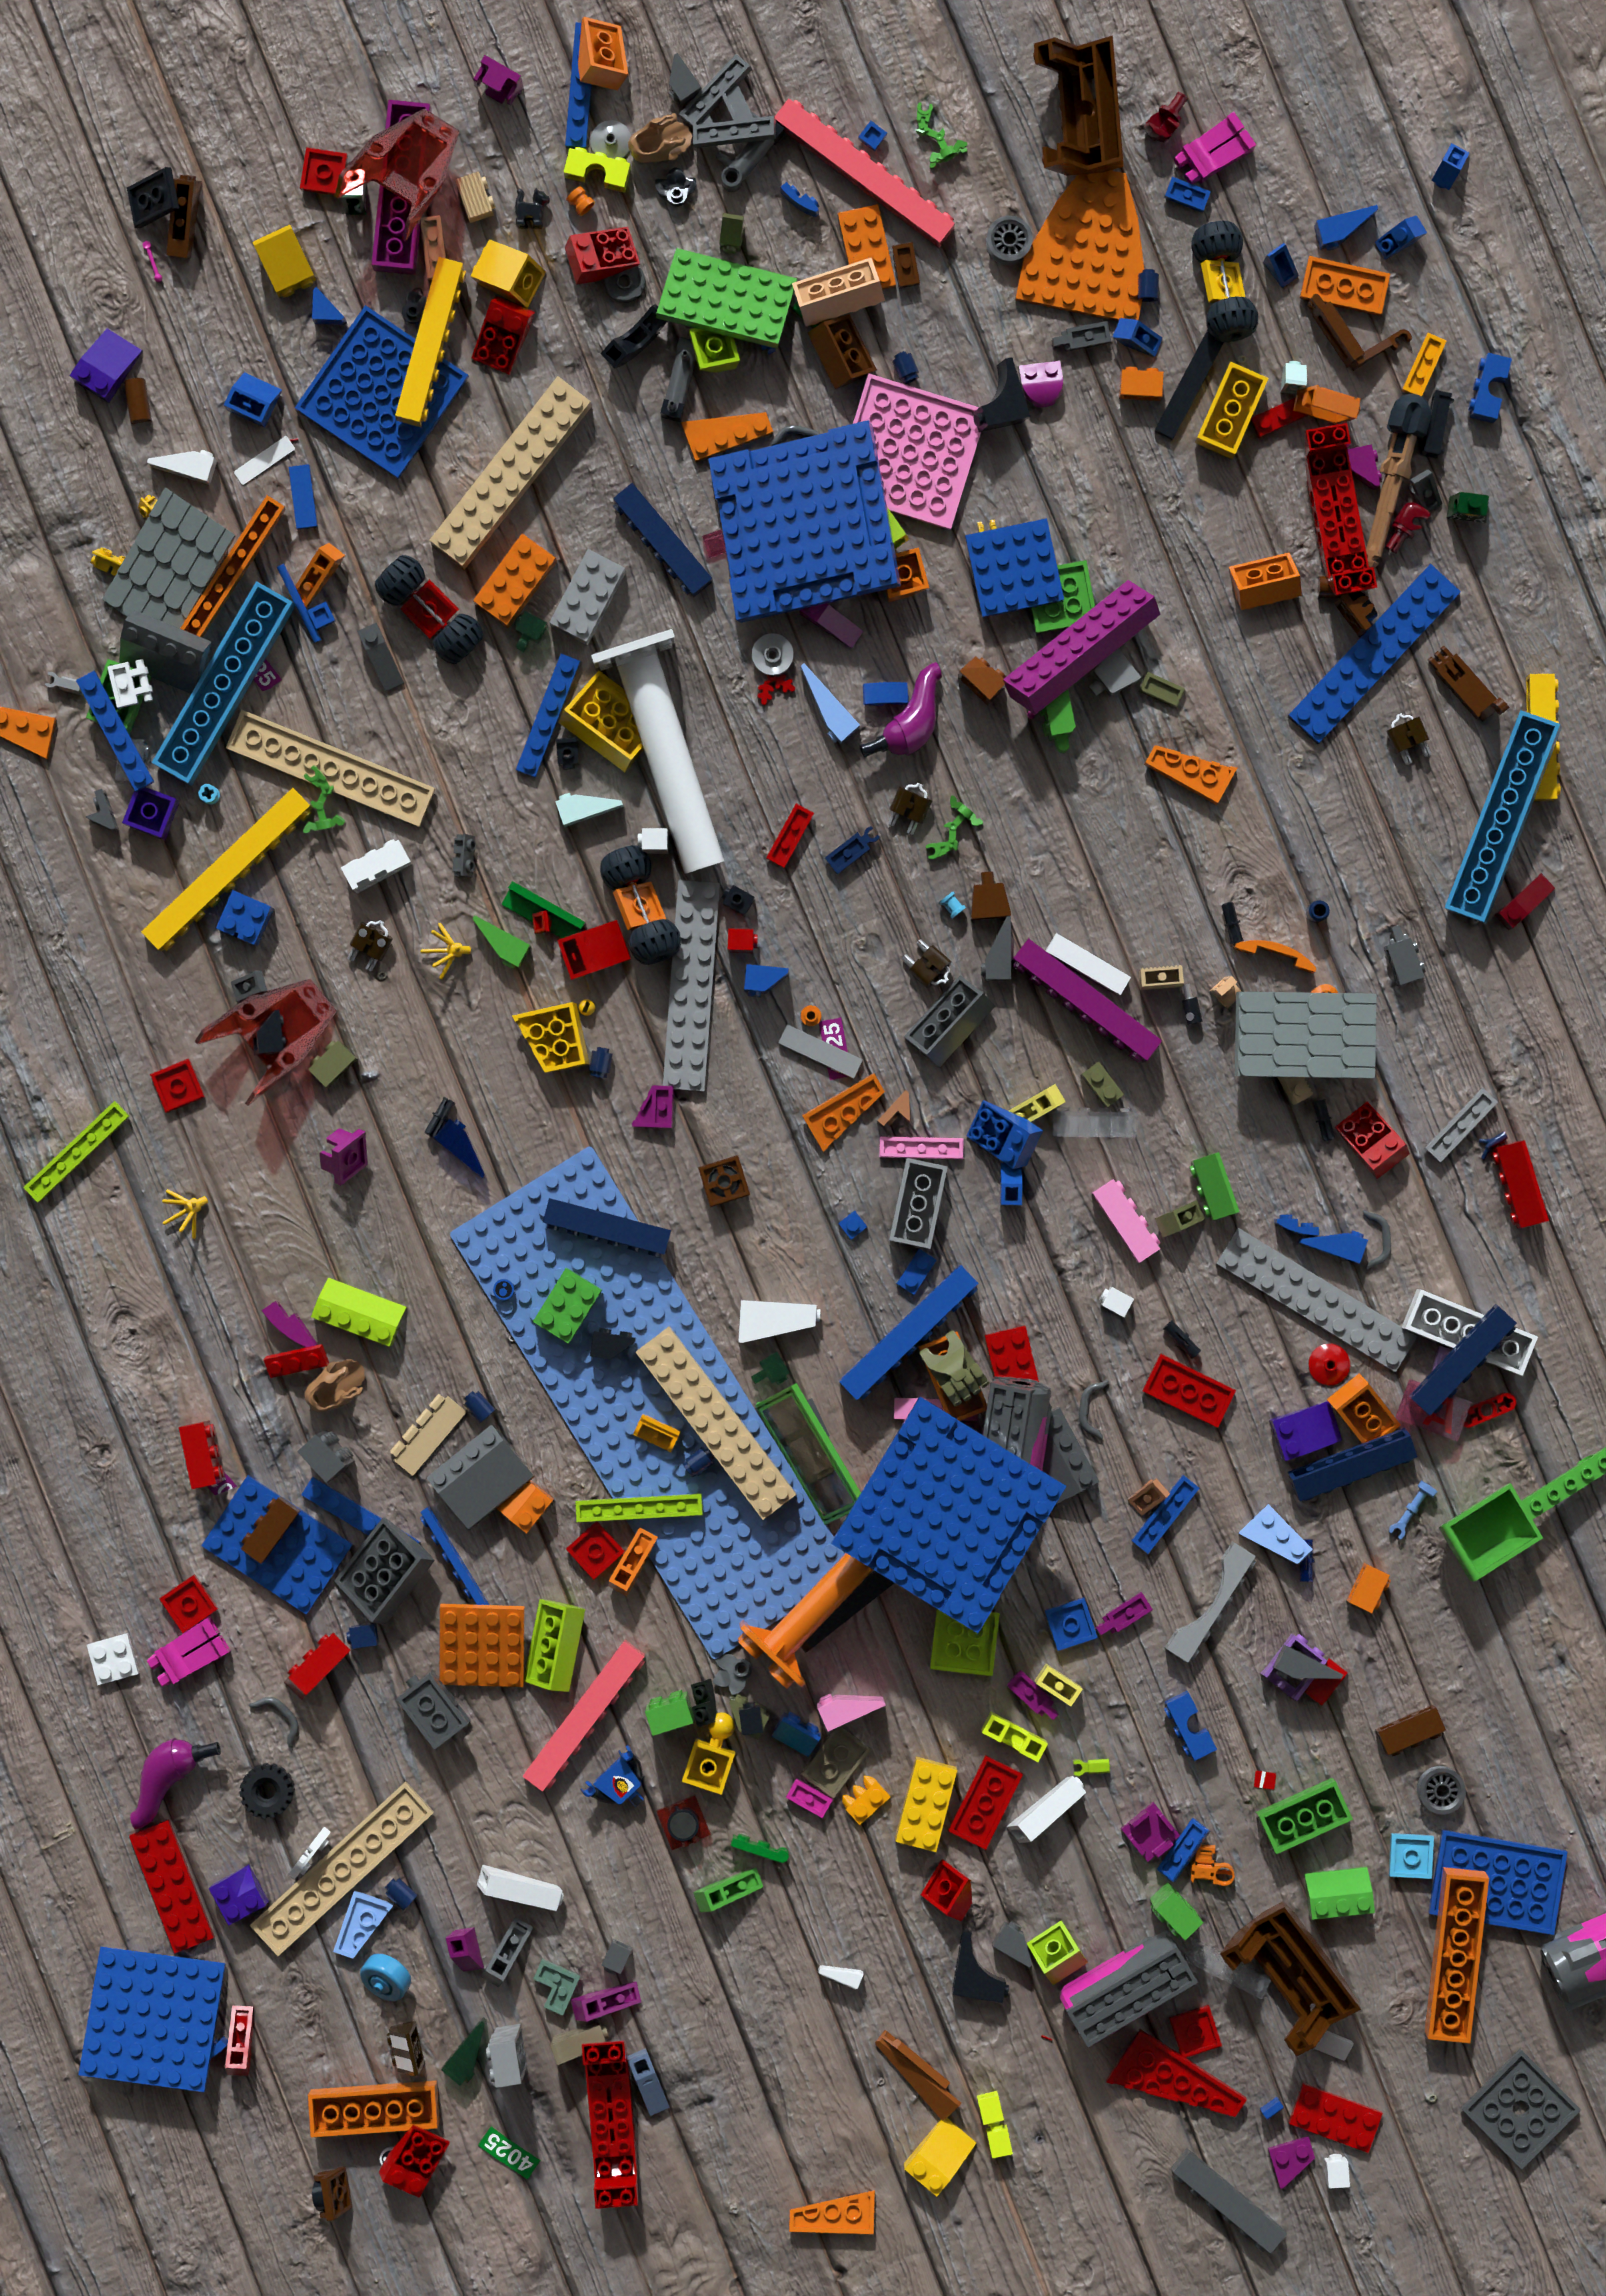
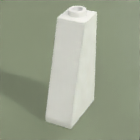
[739,1300,820,1343]
[1007,1776,1086,1843]
[477,1865,564,1911]

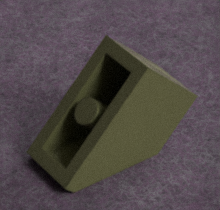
[719,213,744,253]
[1155,1200,1205,1237]

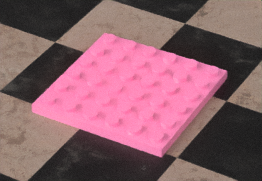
[853,373,981,530]

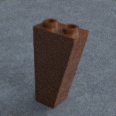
[166,175,202,258]

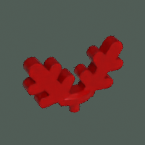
[757,674,795,705]

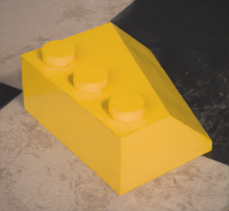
[512,1002,590,1073]

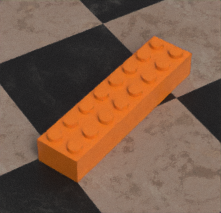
[1425,1867,1489,2043]

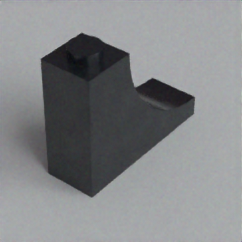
[973,357,1031,432]
[952,1928,1009,2003]

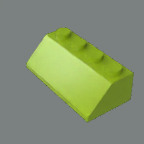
[311,1278,407,1347]
[524,1599,585,1692]

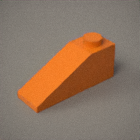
[289,543,345,608]
[608,1527,658,1597]

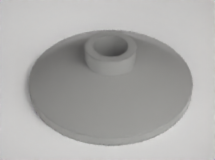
[590,120,631,159]
[752,633,793,675]

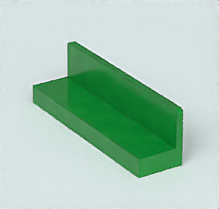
[502,881,586,938]

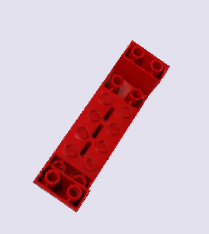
[1305,423,1378,595]
[582,2041,638,2209]

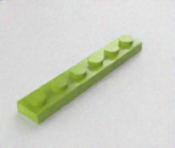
[23,1101,130,1203]
[575,1493,703,1522]

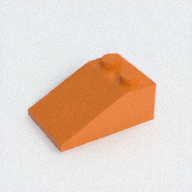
[578,17,628,91]
[1327,1373,1401,1444]
[497,1480,554,1534]

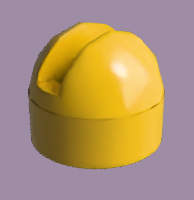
[578,999,595,1016]

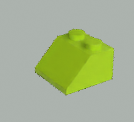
[689,328,740,373]
[1026,1920,1088,1985]

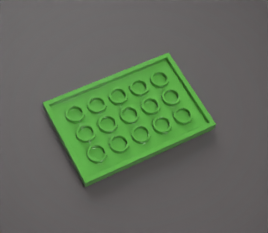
[656,248,797,349]

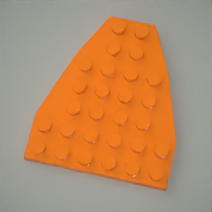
[1015,170,1144,321]

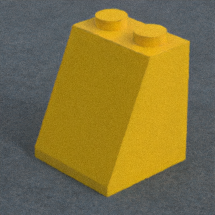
[252,225,316,298]
[471,239,546,309]

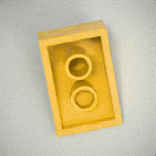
[904,2118,976,2197]

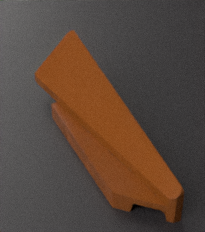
[875,2030,961,2120]

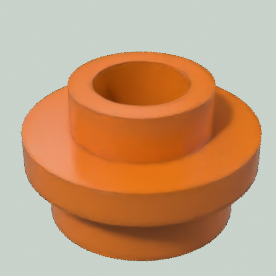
[801,1005,821,1026]

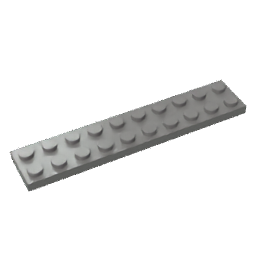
[663,880,720,1092]
[1216,1228,1417,1372]

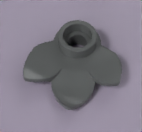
[713,1654,753,1695]

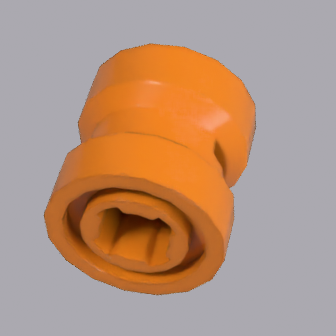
[566,186,595,216]

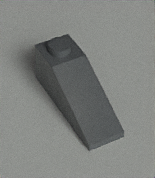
[357,623,404,692]
[981,916,1011,981]
[1273,1645,1343,1679]
[481,1917,533,1987]

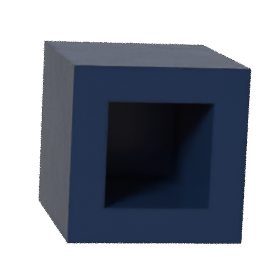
[346,1623,379,1649]

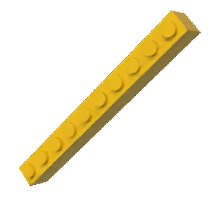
[141,788,313,952]

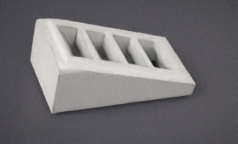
[818,1965,863,1990]

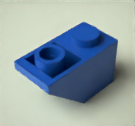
[1375,215,1427,260]
[1000,1163,1022,1205]

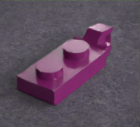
[1095,1592,1153,1635]
[1006,1669,1059,1720]

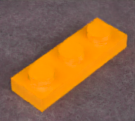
[1401,333,1447,396]

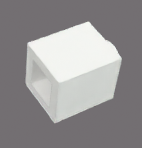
[1099,1287,1134,1317]
[1324,2154,1350,2188]

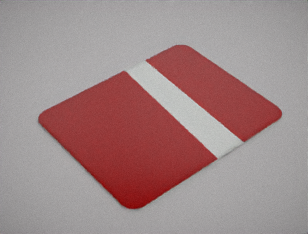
[1254,1771,1276,1790]

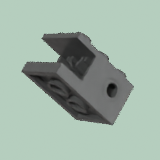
[396,1670,471,1750]

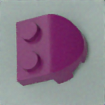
[1019,361,1063,408]

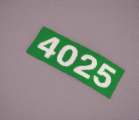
[478,2127,541,2179]

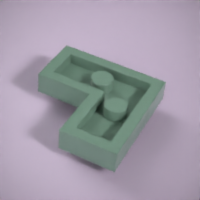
[533,1958,581,2016]

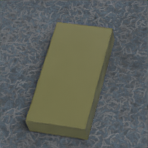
[1138,672,1185,709]

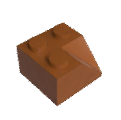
[958,656,1006,706]

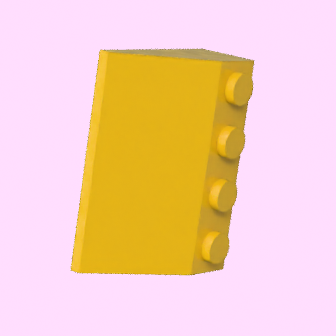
[558,670,644,772]

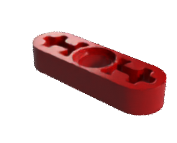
[1457,1392,1516,1428]

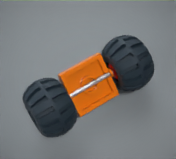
[600,845,681,965]

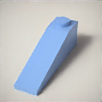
[801,663,860,744]

